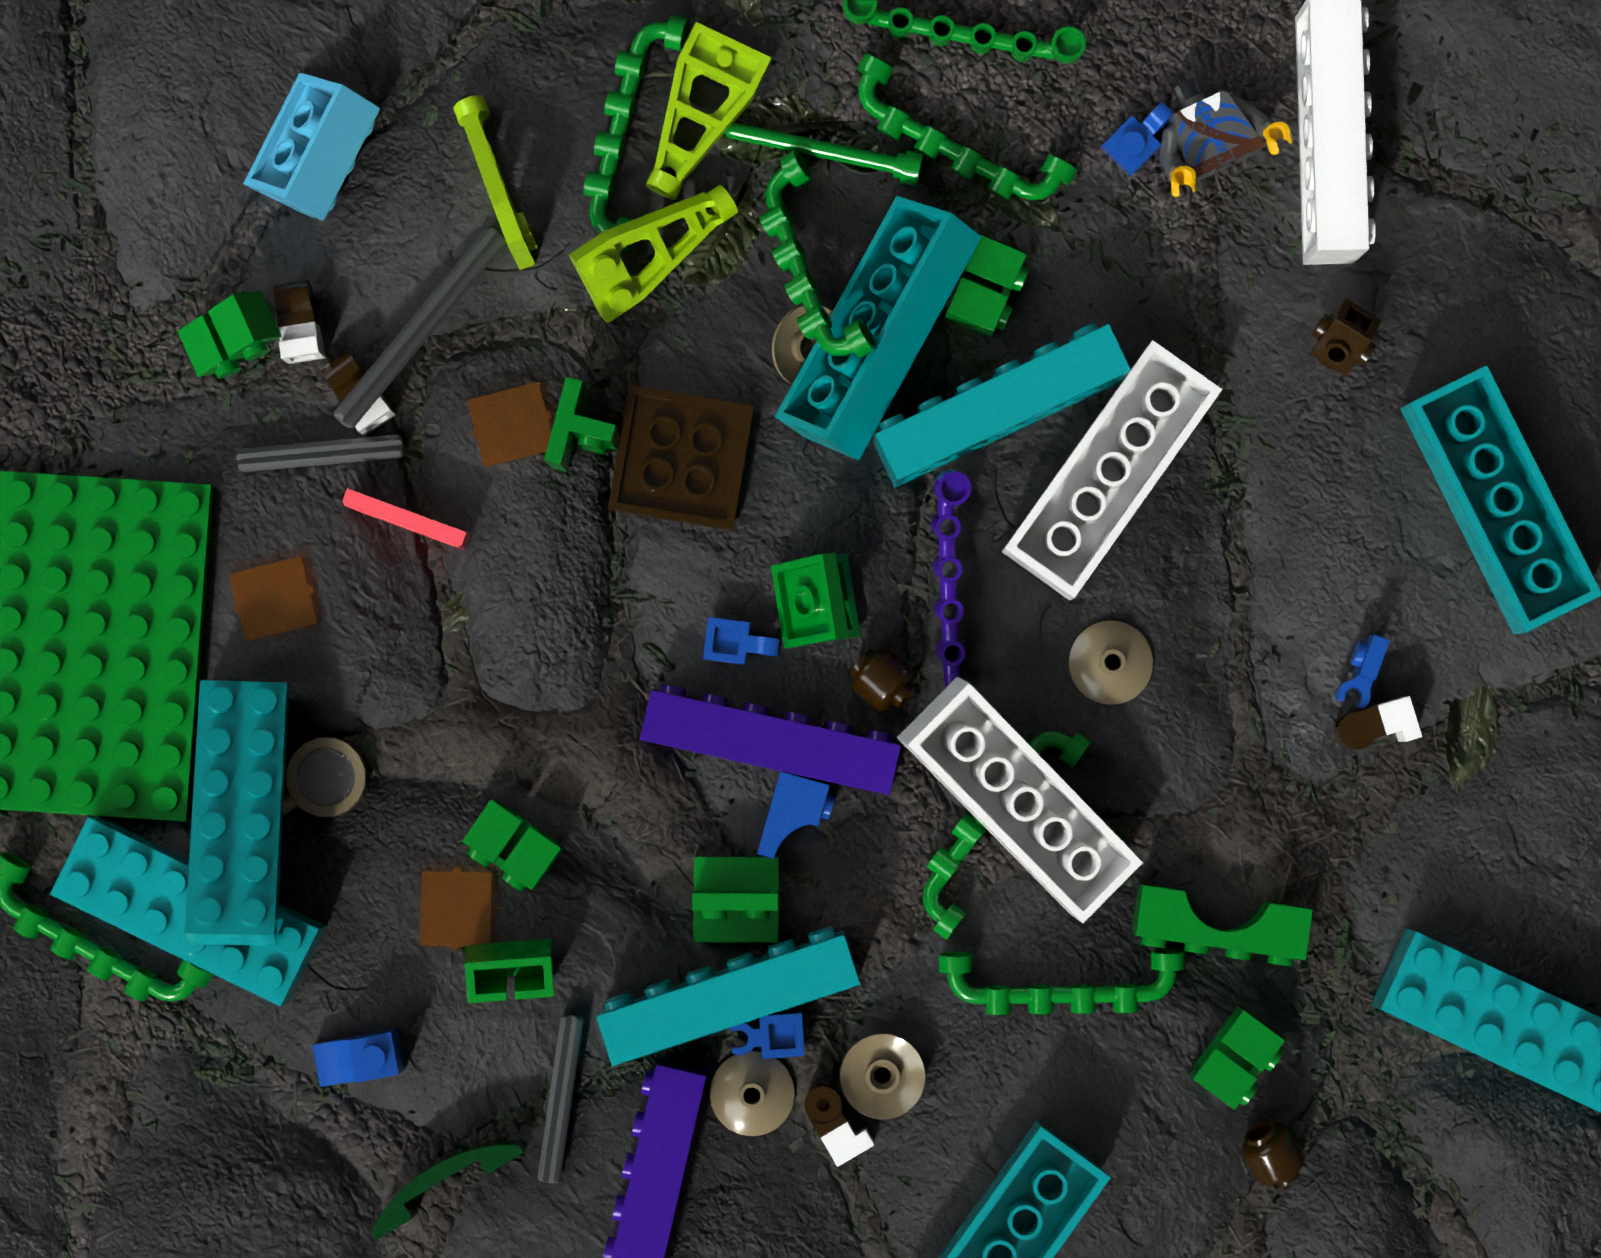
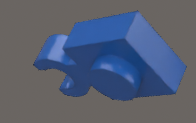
[730,1012,805,1059]

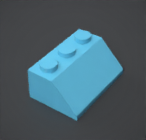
[243,72,380,221]

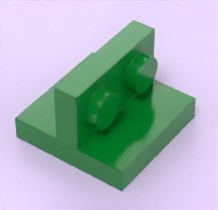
[544,377,621,472]
[771,552,861,649]
[692,856,779,943]

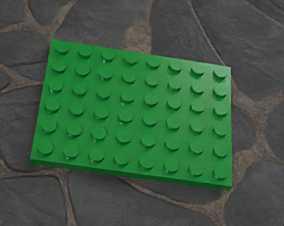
[0,471,214,822]

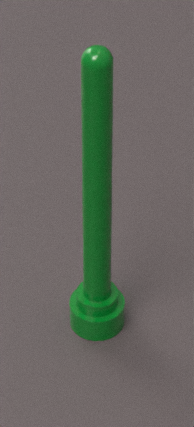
[724,122,924,187]

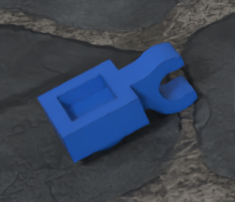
[1101,102,1174,177]
[703,617,780,665]
[1335,635,1390,709]

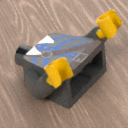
[1159,78,1293,197]

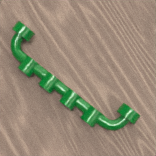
[843,0,1086,64]
[583,15,690,253]
[856,54,1078,201]
[760,150,877,358]
[923,731,1092,940]
[0,852,214,1002]
[938,949,1185,1015]

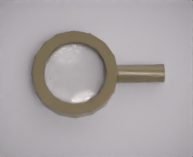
[283,738,368,817]

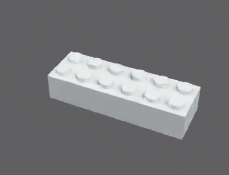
[1295,0,1376,265]
[1001,340,1222,600]
[897,677,1143,923]

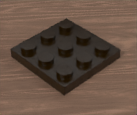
[608,385,754,531]

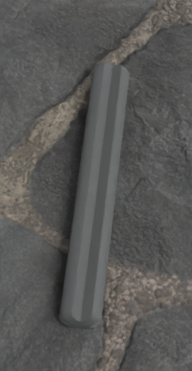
[237,435,405,472]
[537,1014,584,1184]

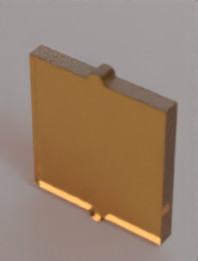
[467,382,552,468]
[229,556,318,642]
[420,868,492,951]

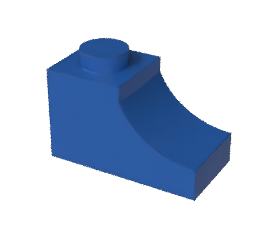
[757,771,835,858]
[312,1027,406,1087]

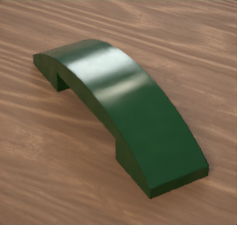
[371,1139,527,1241]

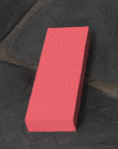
[342,488,472,550]

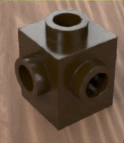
[1310,298,1381,376]

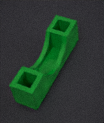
[1131,883,1313,967]

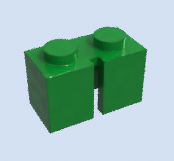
[945,235,1029,338]
[177,290,282,379]
[462,799,564,892]
[464,938,554,1003]
[1187,1006,1285,1110]

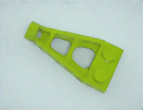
[646,22,772,200]
[453,95,538,270]
[568,185,738,323]

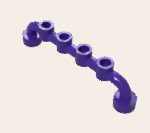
[931,470,971,688]

